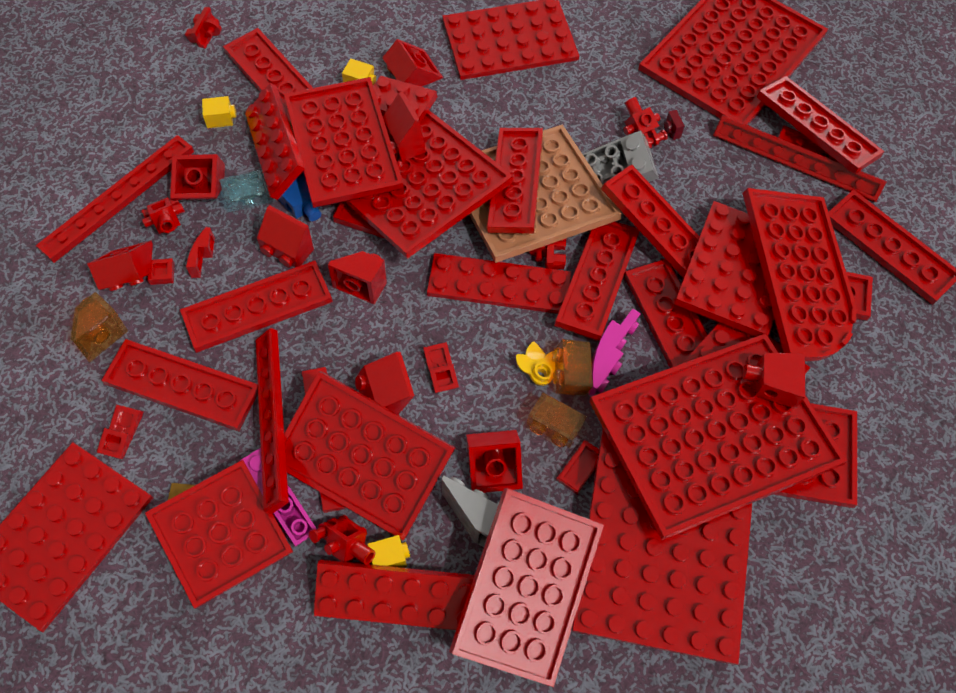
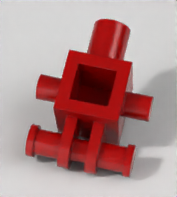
[623,97,668,148]
[141,197,185,234]
[309,515,376,565]

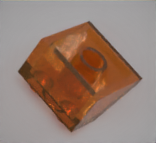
[70,292,128,363]

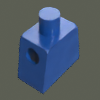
[278,171,321,221]

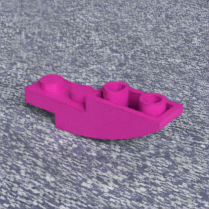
[588,309,641,397]
[240,448,317,547]

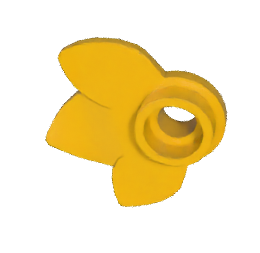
[516,342,561,386]

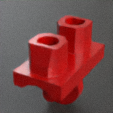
[185,7,222,49]
[529,239,566,269]

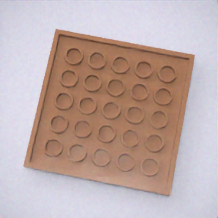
[469,124,622,263]

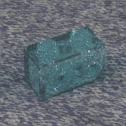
[220,169,273,213]

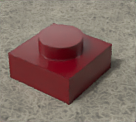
[664,110,685,140]

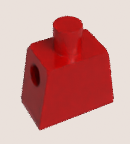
[742,353,805,408]

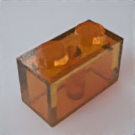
[552,339,593,395]
[527,393,587,448]

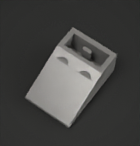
[583,130,659,185]
[442,476,499,547]

